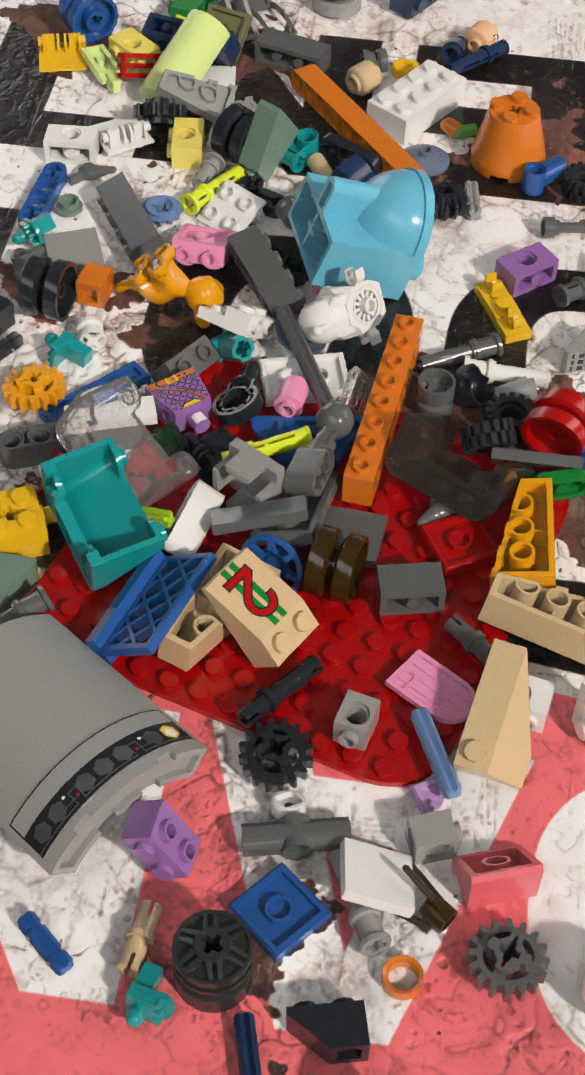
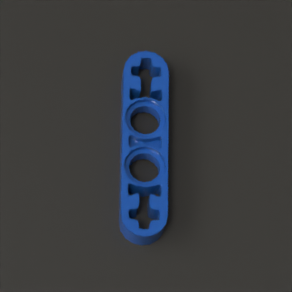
[18,162,68,229]

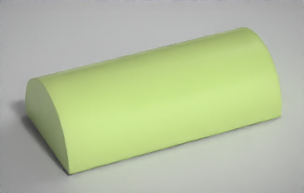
[139,9,230,99]

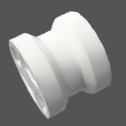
[75,316,107,352]

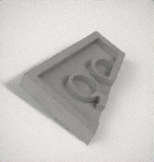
[155,69,238,124]

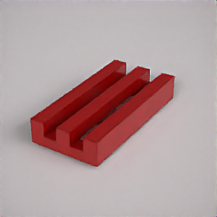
[117,52,161,78]

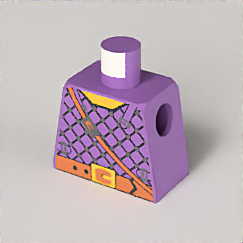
[145,366,212,433]

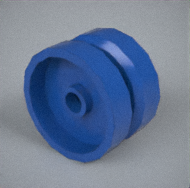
[58,0,119,43]

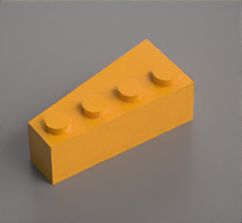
[490,478,556,589]

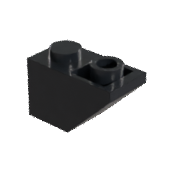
[286,997,370,1064]

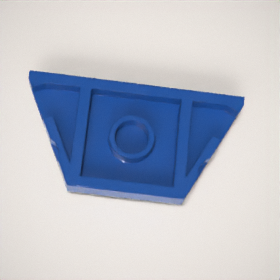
[250,416,363,468]

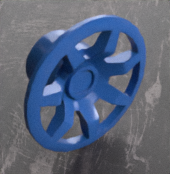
[240,534,304,591]

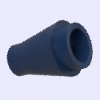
[442,36,467,63]

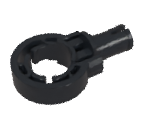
[212,361,264,427]

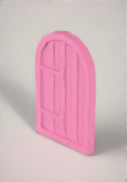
[385,649,475,724]

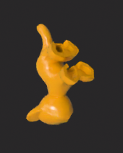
[115,242,224,329]

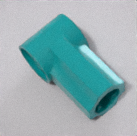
[209,331,255,363]

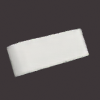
[164,479,225,556]

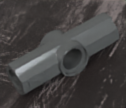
[241,813,351,861]

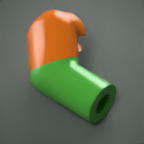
[440,117,477,139]

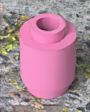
[274,375,309,418]

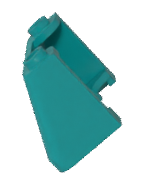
[40,436,168,592]

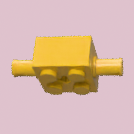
[0,484,57,557]

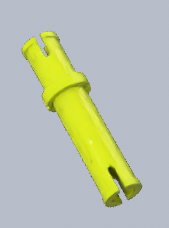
[220,425,313,460]

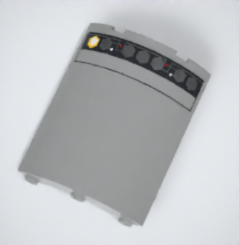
[0,614,208,875]

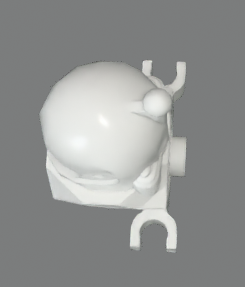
[298,267,386,346]

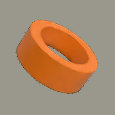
[381,955,424,1000]

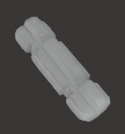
[464,180,481,220]

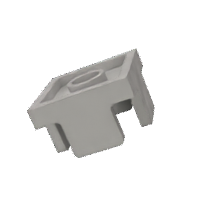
[212,437,285,508]

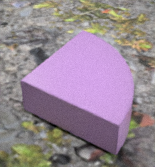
[409,777,444,814]

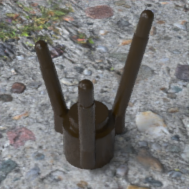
[394,862,458,935]

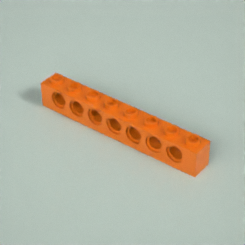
[341,314,424,507]

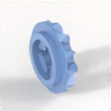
[142,195,182,227]

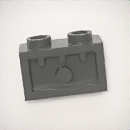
[151,334,220,381]

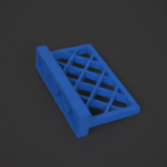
[85,551,217,665]

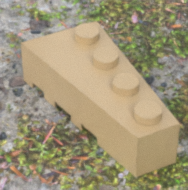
[158,542,281,672]

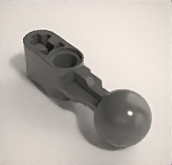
[284,401,354,497]

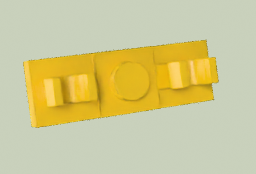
[474,272,532,344]

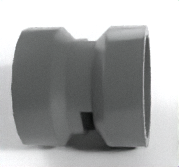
[360,48,388,73]

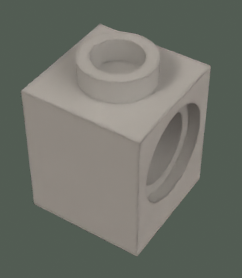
[332,689,381,752]
[405,809,463,865]

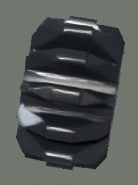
[433,179,467,222]

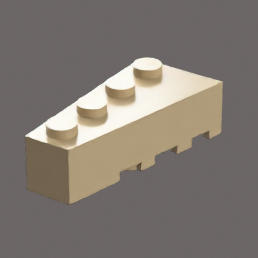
[478,572,585,665]

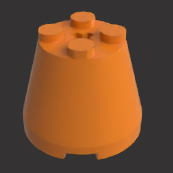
[470,91,546,183]

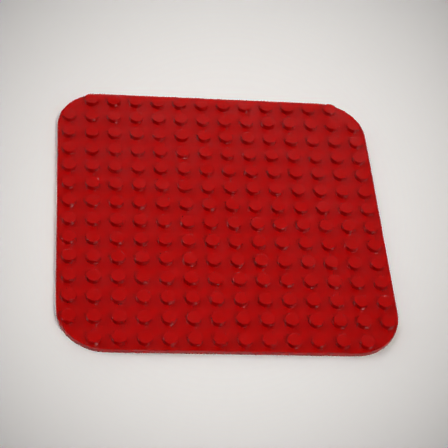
[31,360,569,787]

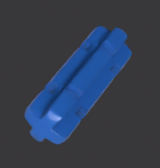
[17,911,74,976]

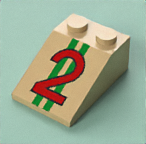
[201,548,319,668]

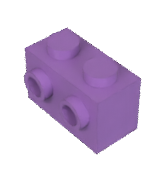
[120,799,201,881]

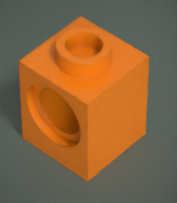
[75,262,115,309]

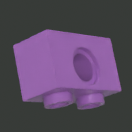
[495,241,559,298]

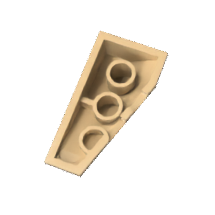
[453,638,531,790]

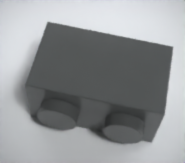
[375,562,446,616]

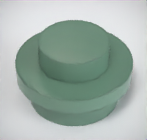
[56,193,83,217]

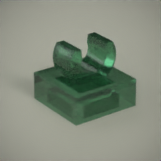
[146,420,183,462]

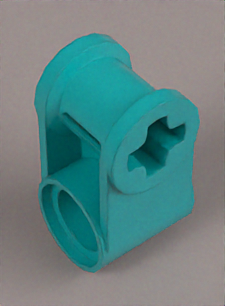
[279,128,319,173]

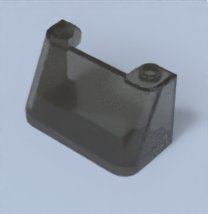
[385,413,535,521]

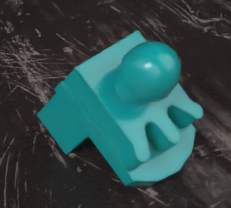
[12,211,56,247]
[44,330,93,368]
[125,961,176,1028]

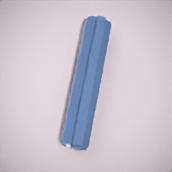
[410,707,462,800]

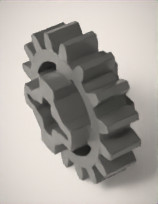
[465,918,550,1002]

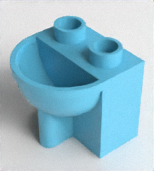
[288,167,435,300]

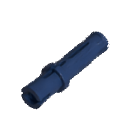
[445,39,510,74]

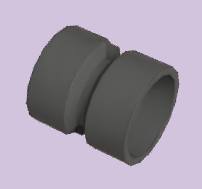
[415,368,456,423]

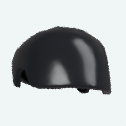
[454,363,493,408]

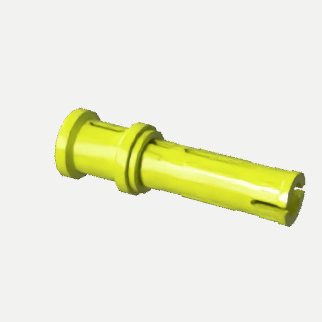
[180,165,246,216]

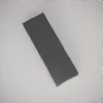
[489,447,584,471]
[211,495,309,536]

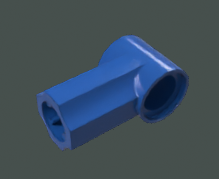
[520,155,567,196]

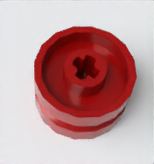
[520,386,585,457]

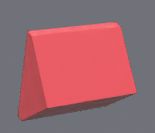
[452,844,544,909]

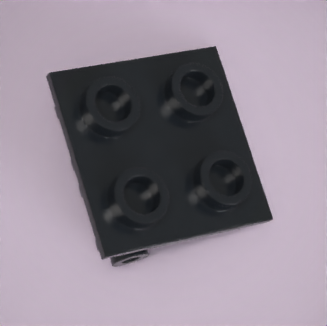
[174,426,235,488]

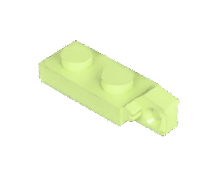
[81,44,122,94]

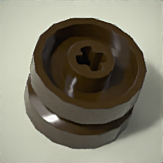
[303,524,369,605]

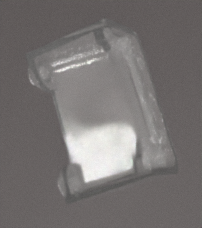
[55,376,202,507]

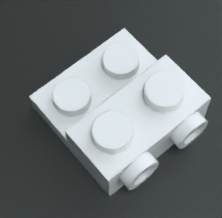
[196,303,275,340]

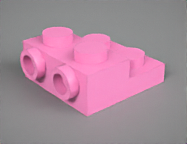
[172,223,237,269]

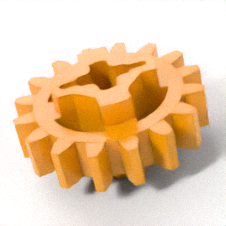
[2,363,67,414]

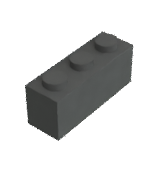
[255,27,331,72]

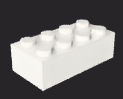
[367,59,467,146]

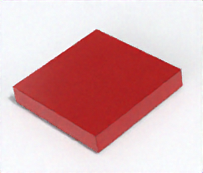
[418,509,499,578]

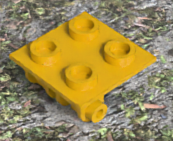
[38,32,87,73]

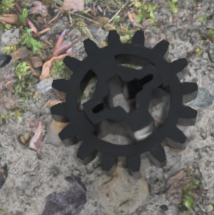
[133,97,187,127]
[238,718,314,792]

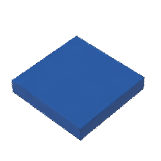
[227,862,332,963]

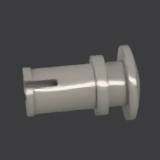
[192,151,226,188]

